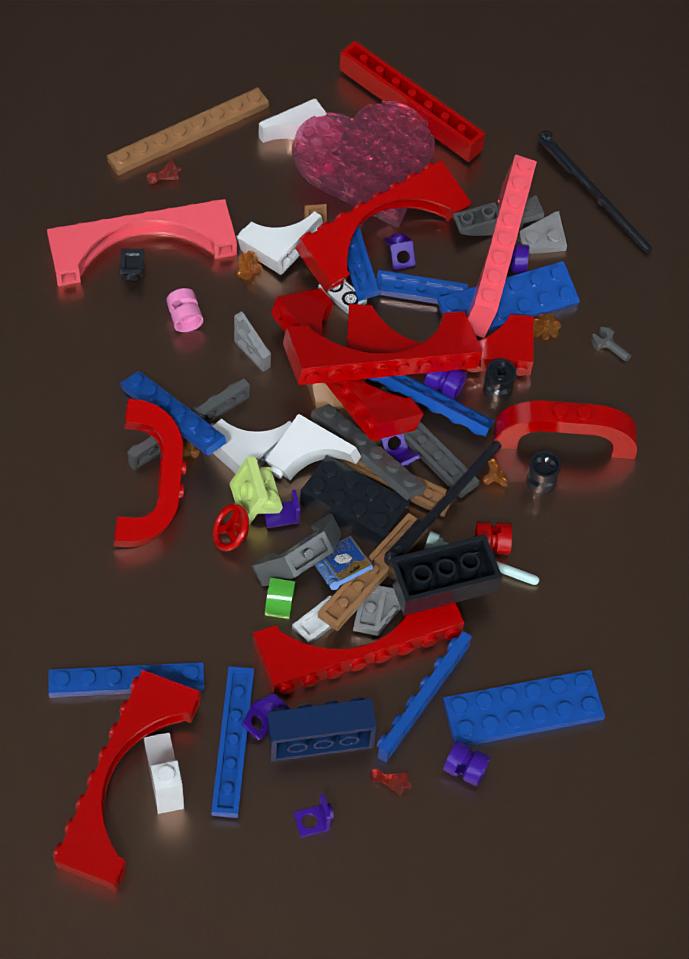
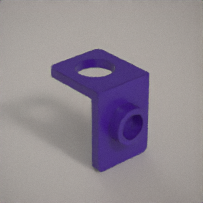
[384,233,415,270]
[380,434,420,467]
[264,489,300,528]
[242,694,291,740]
[294,794,334,837]

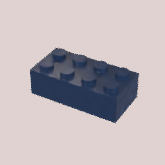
[267,697,377,762]

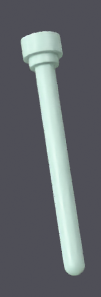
[424,531,539,585]

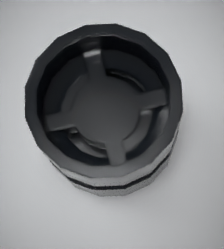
[483,358,517,402]
[526,450,561,494]

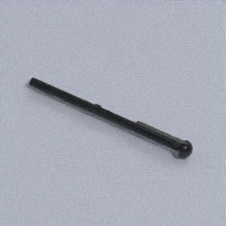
[538,130,652,254]
[384,441,501,567]

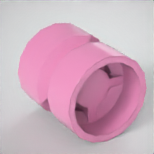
[166,288,203,332]

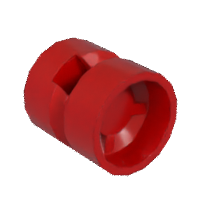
[475,521,512,555]

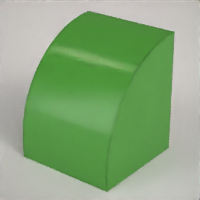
[265,578,295,619]

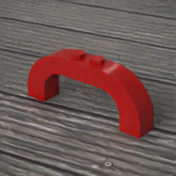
[113,399,186,548]
[493,401,637,459]

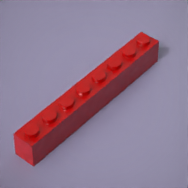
[340,41,485,162]

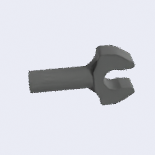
[591,327,631,362]

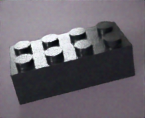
[300,455,410,548]
[388,534,502,616]

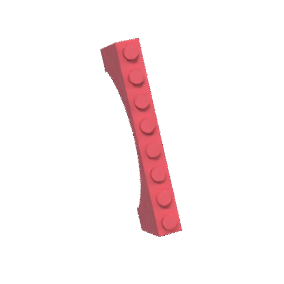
[467,154,537,338]
[47,199,237,286]

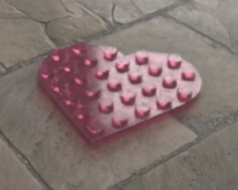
[292,101,435,228]

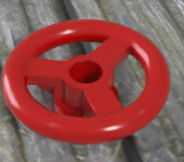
[212,503,249,551]

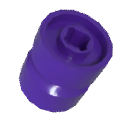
[508,244,529,274]
[424,370,467,400]
[443,740,491,787]

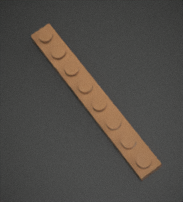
[107,88,269,176]

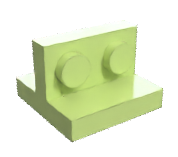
[229,457,283,524]

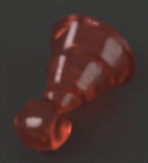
[147,160,181,184]
[370,769,412,797]

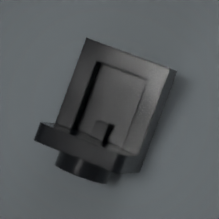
[119,249,144,281]

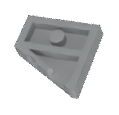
[518,211,567,254]
[234,311,271,372]
[353,586,401,636]

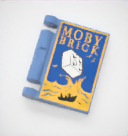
[315,536,373,590]

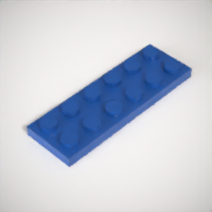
[437,261,580,331]
[443,670,605,746]

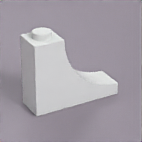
[259,99,342,156]
[237,211,323,275]
[265,414,361,481]
[210,419,292,474]
[144,733,184,814]

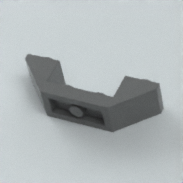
[251,513,342,586]

